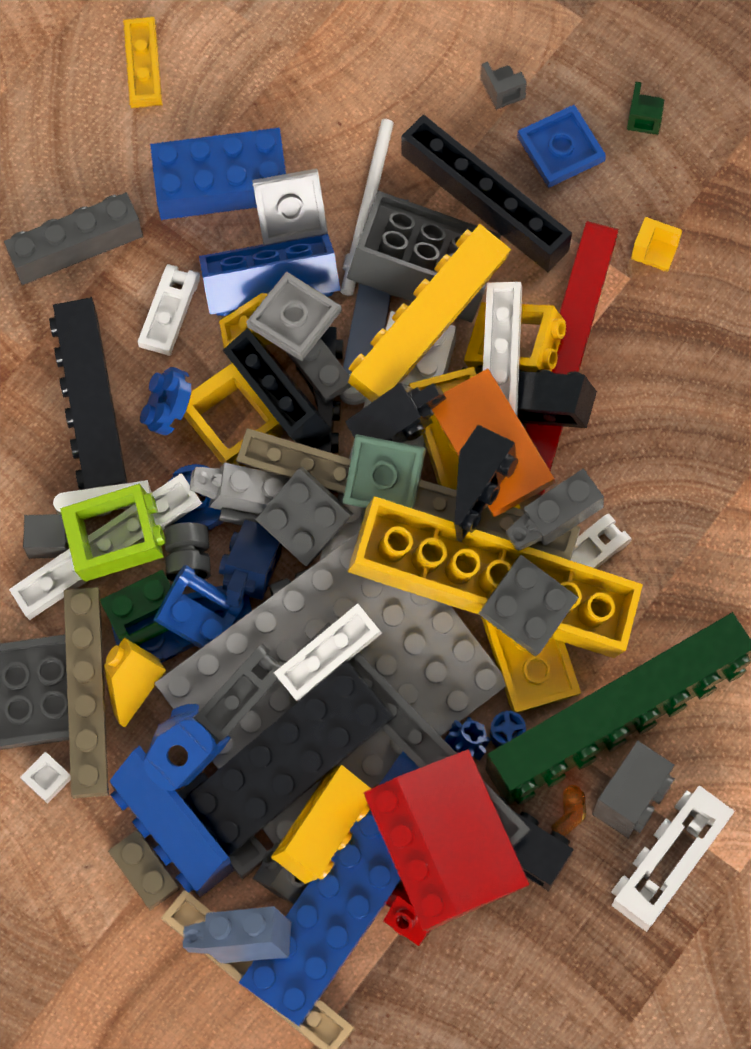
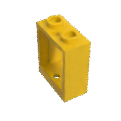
[464,302,566,372]
[184,363,283,467]

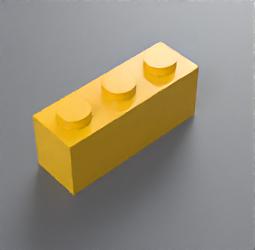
[271,765,372,884]

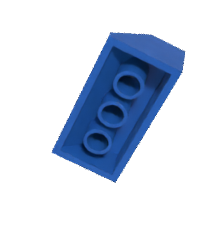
[199,234,341,316]
[109,746,234,898]

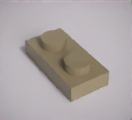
[108,830,180,911]

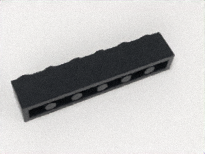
[401,114,572,272]
[49,297,128,490]

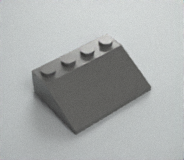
[347,191,501,323]

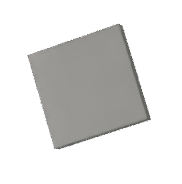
[252,168,328,245]
[246,271,342,361]

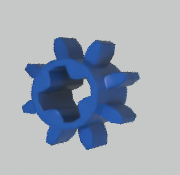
[444,717,491,761]

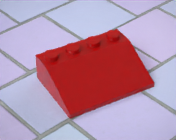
[363,749,530,931]

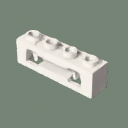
[611,785,735,932]

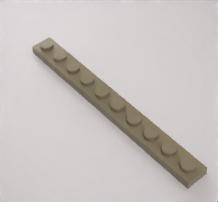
[236,428,580,560]

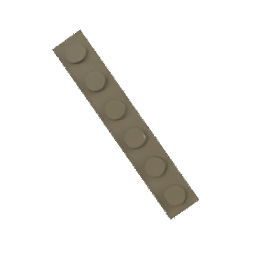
[64,587,109,799]

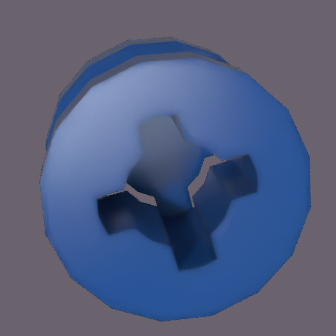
[490,711,526,748]

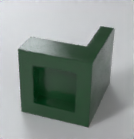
[627,81,664,135]

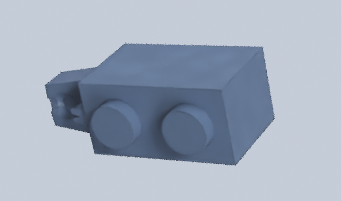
[183,906,291,964]

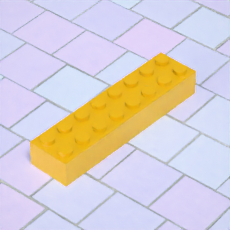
[347,496,643,658]

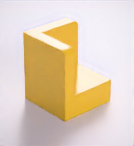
[631,217,682,271]

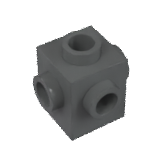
[253,842,310,904]

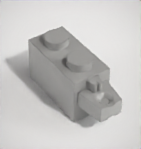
[190,462,290,516]

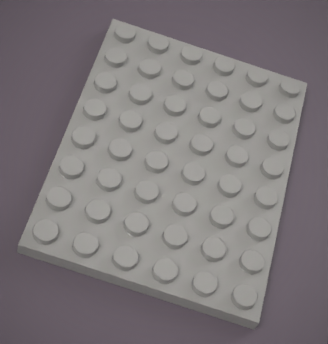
[155,532,506,844]

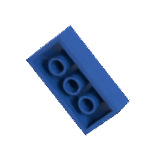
[150,128,286,220]

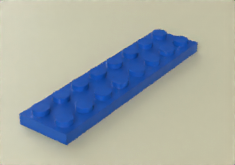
[239,751,419,1027]

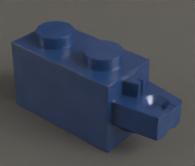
[219,520,283,608]

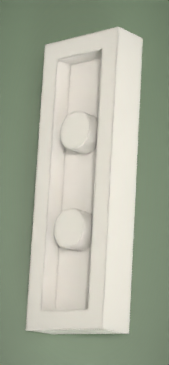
[274,604,382,702]

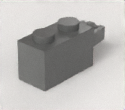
[506,468,604,551]

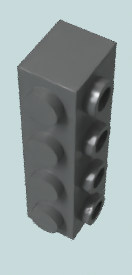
[4,192,143,285]

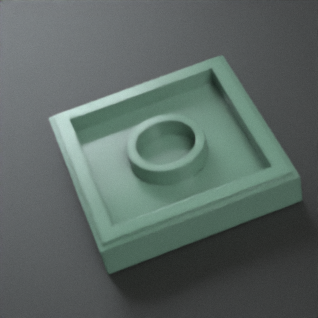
[343,434,426,509]

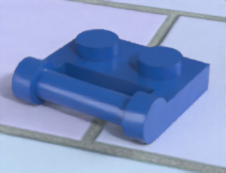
[153,565,245,649]

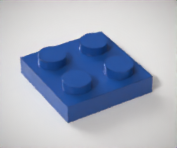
[517,104,606,188]

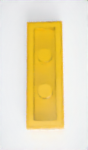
[123,16,163,108]

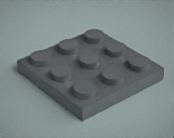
[0,635,69,750]

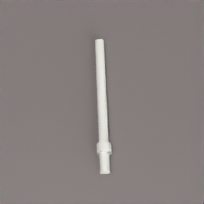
[340,119,394,296]

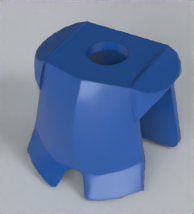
[143,704,231,791]

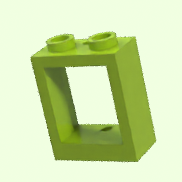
[60,483,166,582]

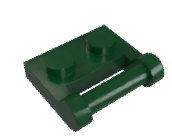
[100,569,171,646]

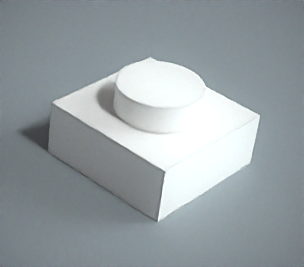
[20,751,71,804]

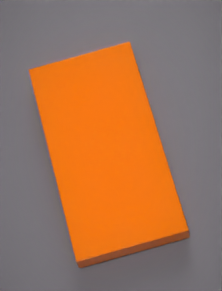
[432,368,556,517]

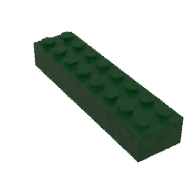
[485,612,751,806]

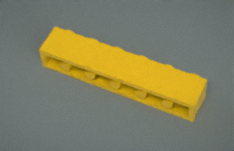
[348,224,511,402]

